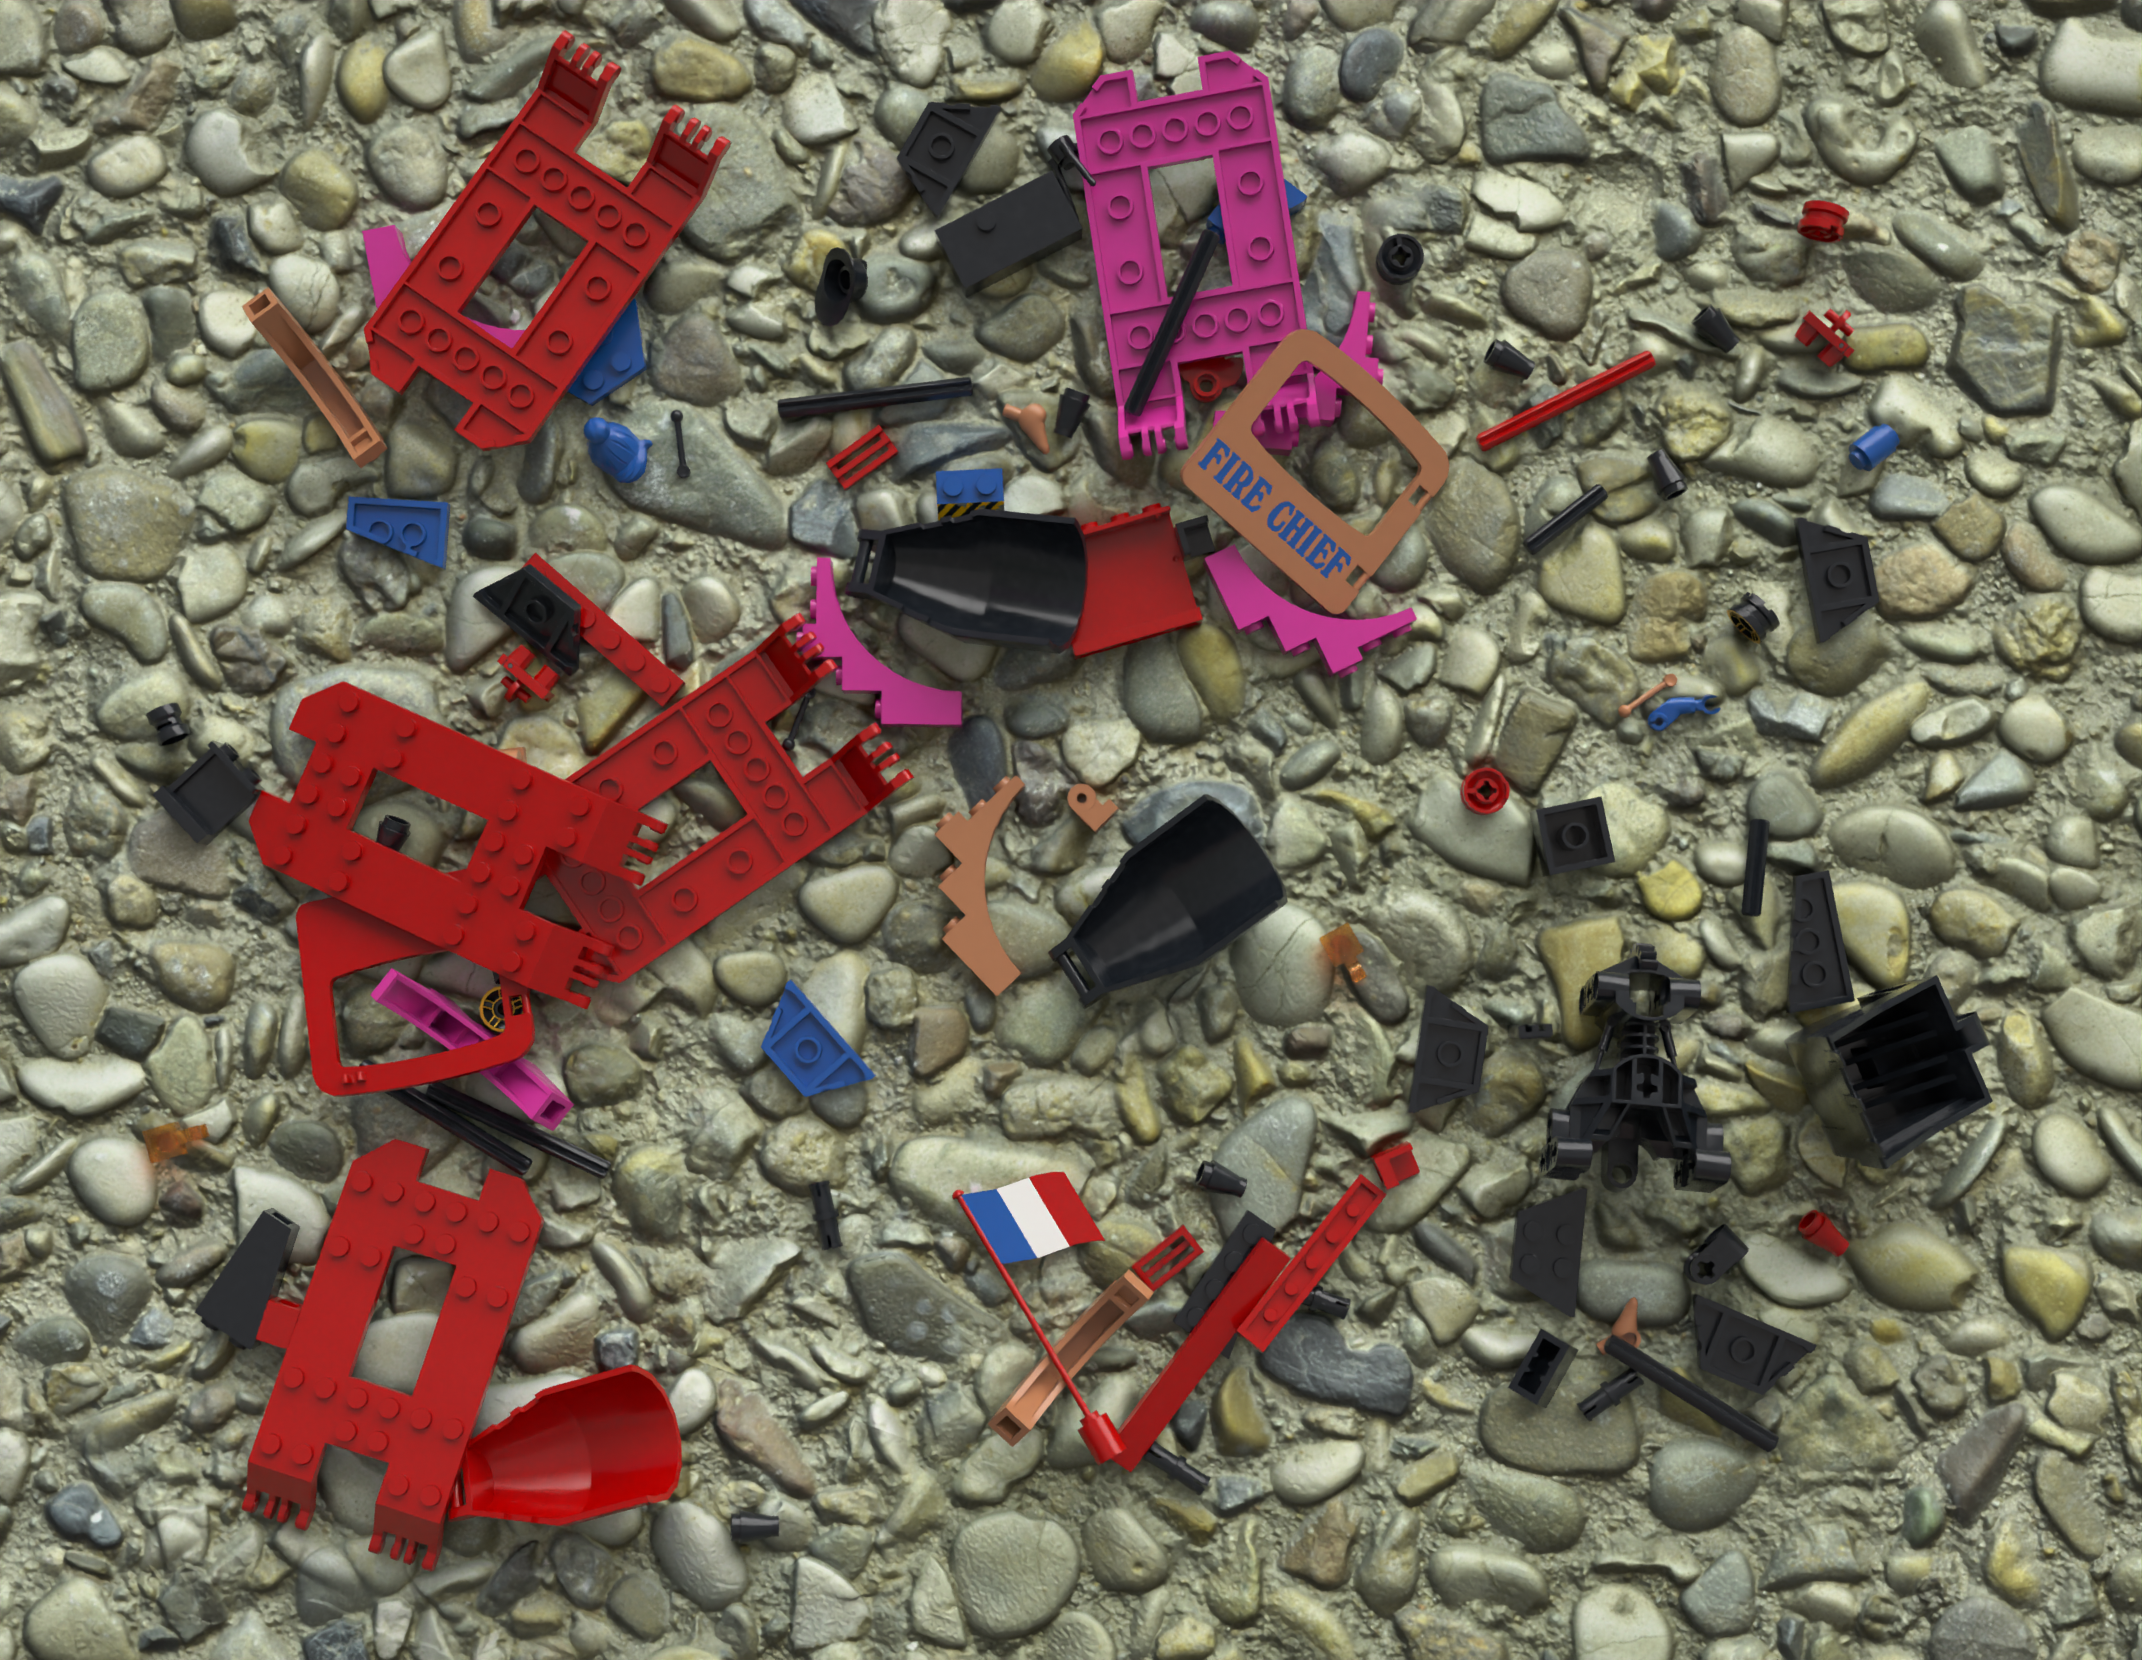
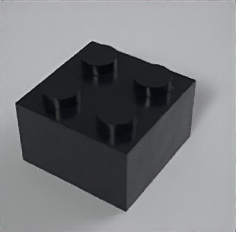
[1529,796,1615,877]

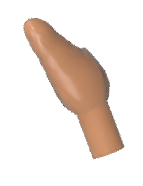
[1002,403,1050,454]
[1596,1297,1641,1355]

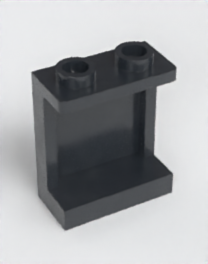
[152,740,266,845]

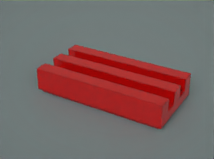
[826,425,899,491]
[1131,1225,1204,1292]

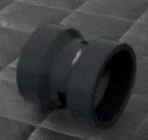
[146,703,191,746]

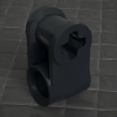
[1683,1223,1749,1285]

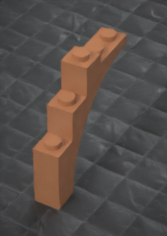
[934,775,1026,997]

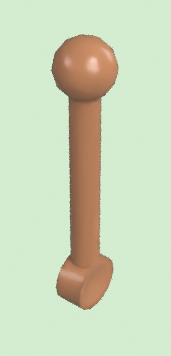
[1618,674,1677,718]

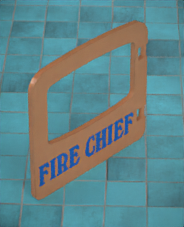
[1180,329,1449,614]

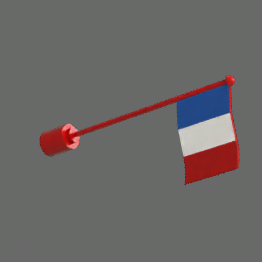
[952,1172,1127,1466]

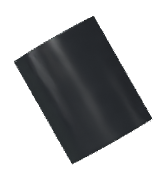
[1508,1329,1579,1408]

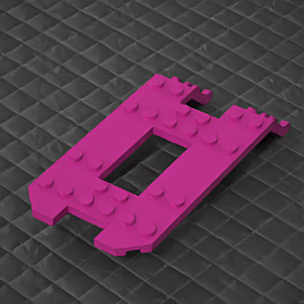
[1073,51,1321,460]

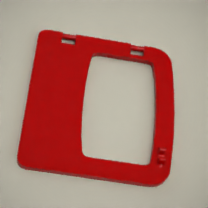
[296,868,535,1097]

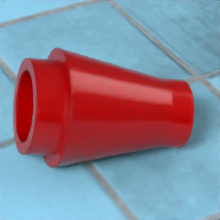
[1798,1210,1849,1257]

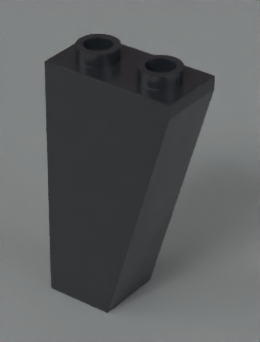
[195,1208,300,1350]

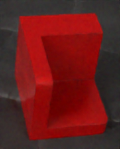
[1370,1141,1420,1190]
[256,1297,302,1349]

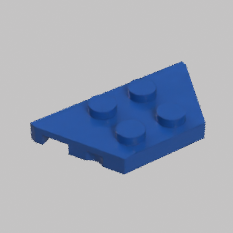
[567,298,647,406]
[761,979,876,1097]

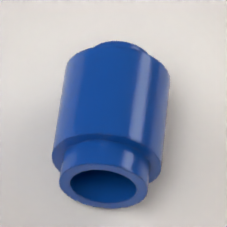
[1848,424,1900,471]

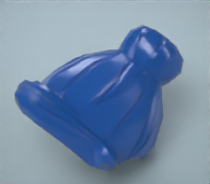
[584,417,653,483]

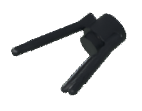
[1047,135,1096,221]

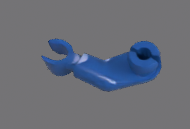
[1648,694,1721,731]

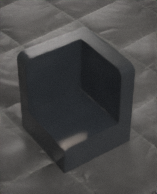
[1174,515,1215,561]

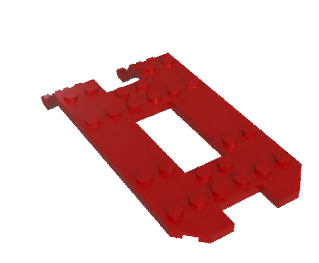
[364,30,731,452]
[537,613,914,983]
[248,681,669,1009]
[242,1139,544,1572]

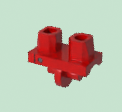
[1794,308,1855,367]
[497,644,560,704]

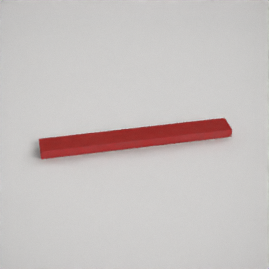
[1110,1237,1291,1472]

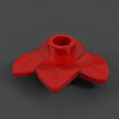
[1179,357,1244,403]

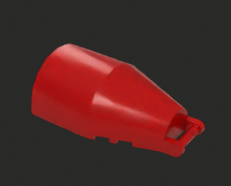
[447,1364,682,1527]

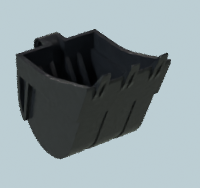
[1784,975,1993,1169]

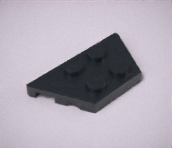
[897,102,1001,219]
[1793,517,1879,644]
[473,564,581,676]
[1407,985,1489,1113]
[1509,1187,1587,1317]
[1693,1293,1817,1395]

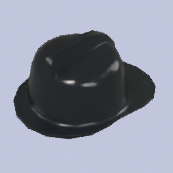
[814,247,868,327]

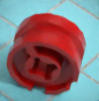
[1797,200,1850,243]
[1460,767,1510,815]

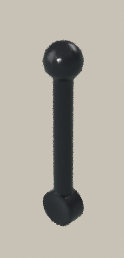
[670,410,691,479]
[782,688,816,751]

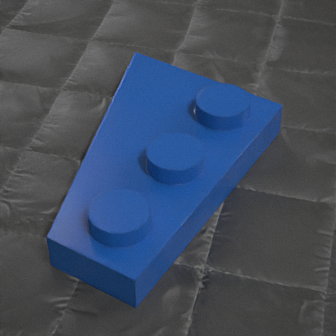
[346,496,450,570]

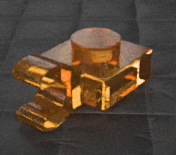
[1318,922,1367,984]
[142,1121,210,1164]

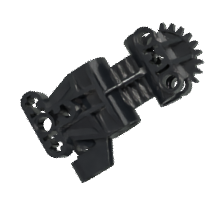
[1539,943,1732,1193]

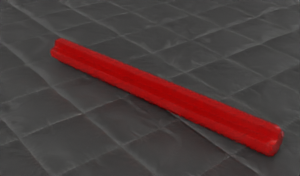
[1476,351,1656,451]

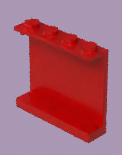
[1070,503,1203,660]

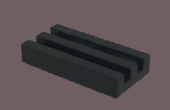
[1507,1023,1553,1040]

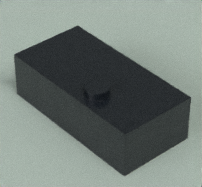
[934,171,1083,298]

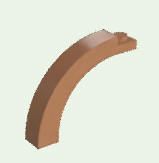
[241,287,388,468]
[988,1270,1154,1447]

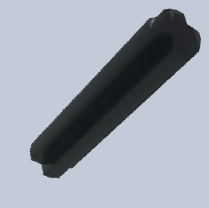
[1523,484,1608,555]
[1741,819,1770,917]

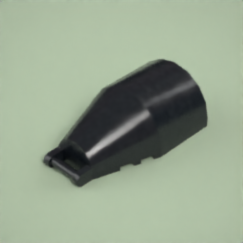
[845,509,1088,654]
[1048,794,1288,1009]

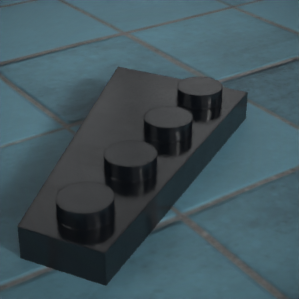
[1786,870,1855,1013]
[1173,1209,1276,1359]

